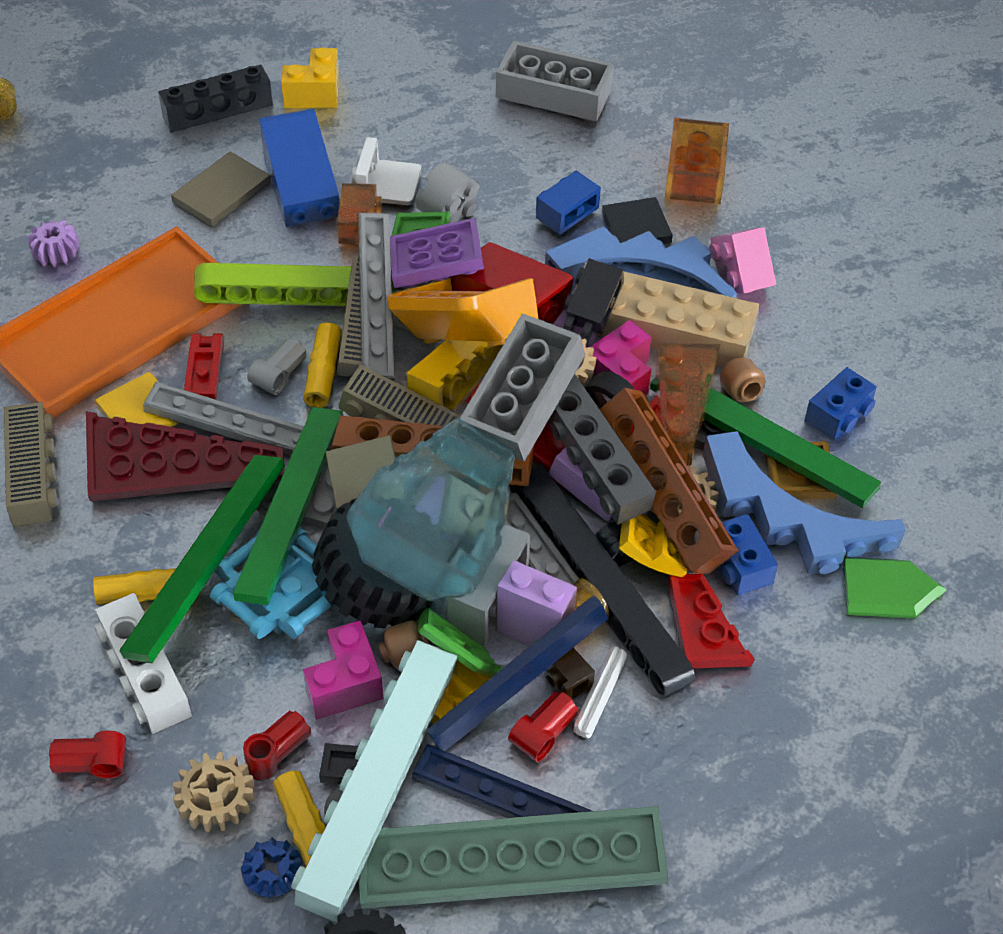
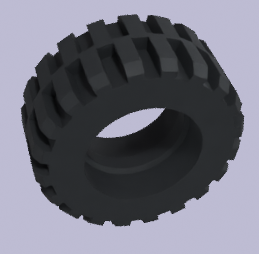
[312,495,451,629]

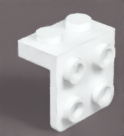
[351,137,421,205]

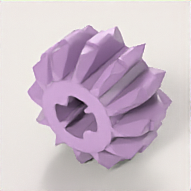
[28,219,80,268]

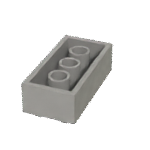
[495,40,614,122]
[459,313,585,462]

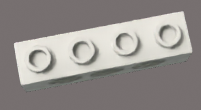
[94,593,192,734]

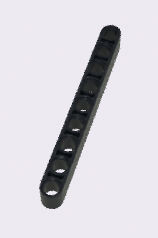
[509,461,695,697]

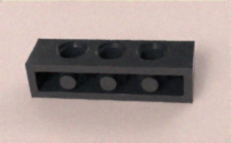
[158,64,273,133]

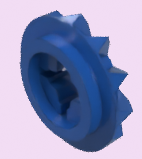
[241,837,302,897]

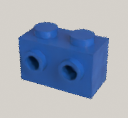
[536,170,601,235]
[804,367,877,441]
[720,514,778,596]

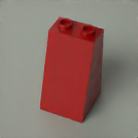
[449,242,574,324]

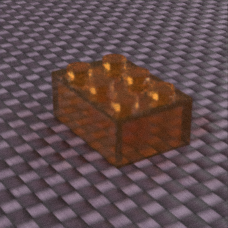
[665,118,729,204]

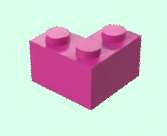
[590,320,652,396]
[303,620,384,720]

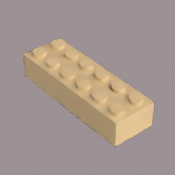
[573,262,760,366]

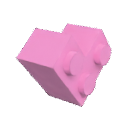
[709,227,776,294]

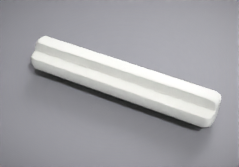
[573,646,627,739]

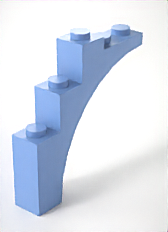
[545,226,737,298]
[703,431,906,574]

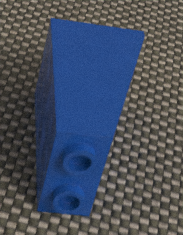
[259,108,341,227]

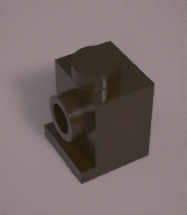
[544,647,595,702]

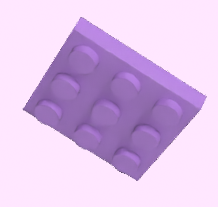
[390,218,484,288]

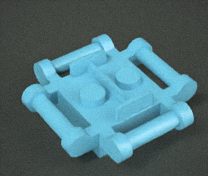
[210,527,333,639]

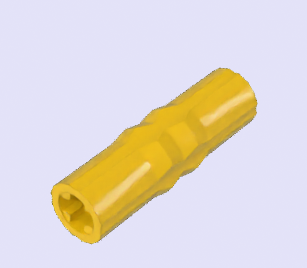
[303,322,342,408]
[93,568,201,605]
[273,770,326,867]

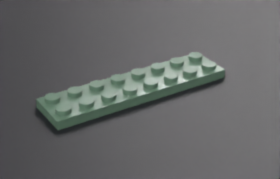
[359,806,669,909]

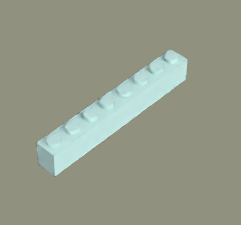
[291,640,457,923]

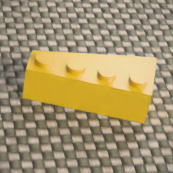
[407,340,504,412]

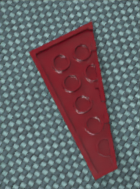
[86,411,285,501]

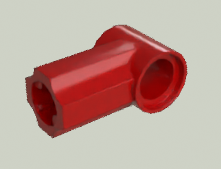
[508,691,578,762]
[243,710,311,781]
[49,730,126,779]

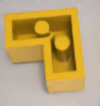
[281,47,339,108]

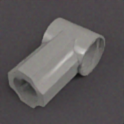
[247,337,307,395]

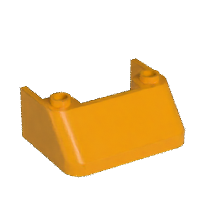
[386,278,538,346]

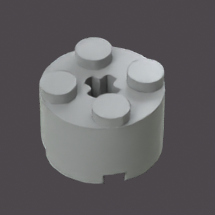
[415,162,480,224]

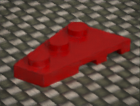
[668,574,755,668]

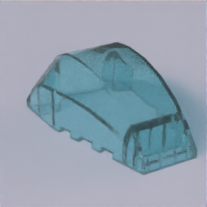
[345,417,516,602]

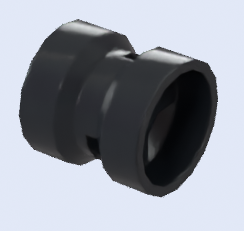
[595,522,634,568]

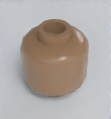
[720,357,766,403]
[379,620,433,670]

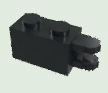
[563,258,624,348]

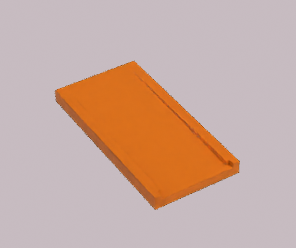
[0,226,242,418]

